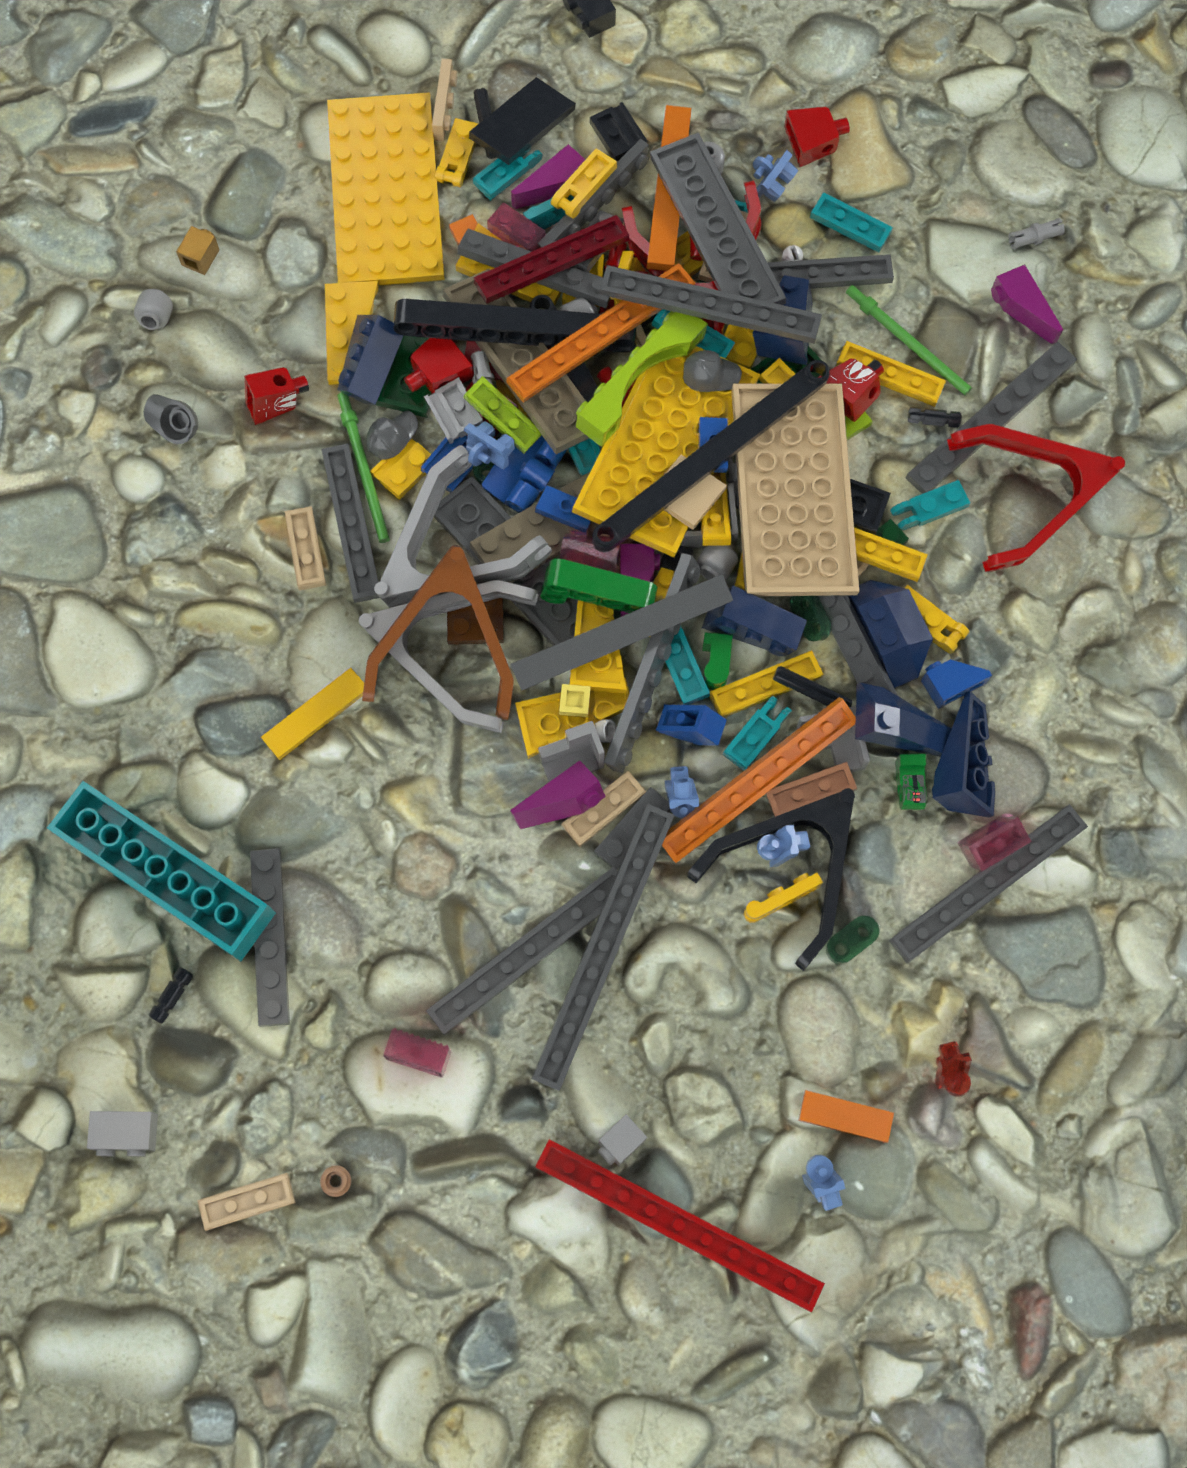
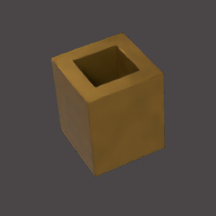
[176,226,220,275]

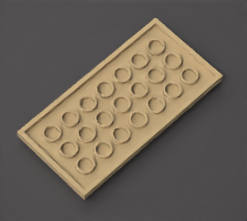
[731,384,859,596]

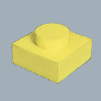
[559,684,590,717]

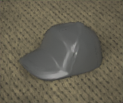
[683,350,742,392]
[143,394,198,444]
[366,411,418,460]

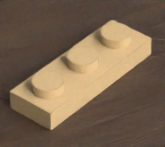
[432,58,457,141]

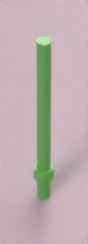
[846,285,972,396]
[337,392,390,543]

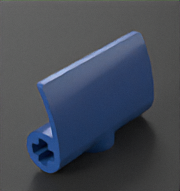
[482,436,568,513]

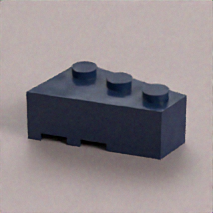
[753,275,813,365]
[337,315,403,405]
[701,585,807,657]

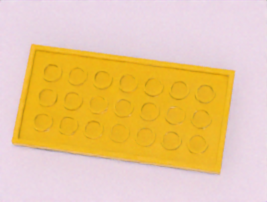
[327,92,445,285]
[572,346,760,558]

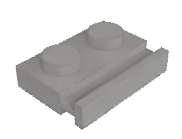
[424,377,483,444]

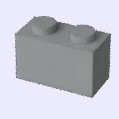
[87,1111,158,1157]
[598,1114,647,1167]

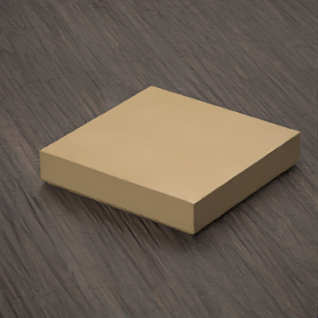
[664,455,727,530]

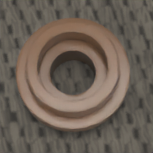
[320,1166,351,1197]

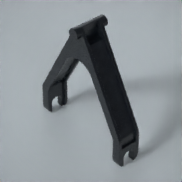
[687,788,855,971]

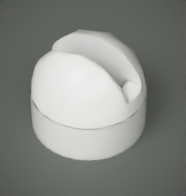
[781,245,803,262]
[594,719,616,743]

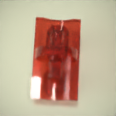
[935,1041,972,1097]

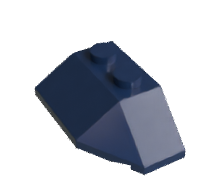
[848,580,933,689]

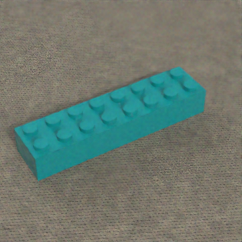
[47,781,276,962]

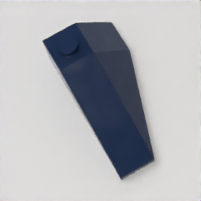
[855,683,952,757]
[932,691,996,818]

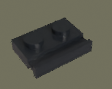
[590,102,648,161]

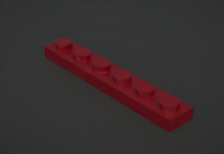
[474,214,630,304]

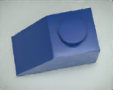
[921,659,992,709]
[656,705,727,746]

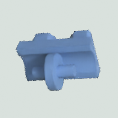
[752,150,799,202]
[464,421,515,470]
[664,766,699,818]
[757,825,810,867]
[802,1155,846,1211]

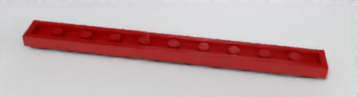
[535,1139,825,1313]

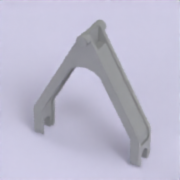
[374,445,552,608]
[359,580,539,733]

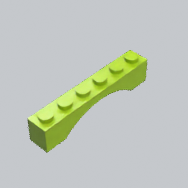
[576,311,708,447]

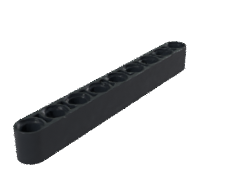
[393,299,637,353]

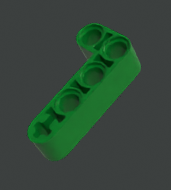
[540,559,658,613]

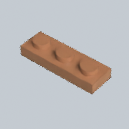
[766,762,857,817]

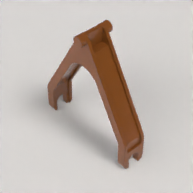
[362,545,514,720]

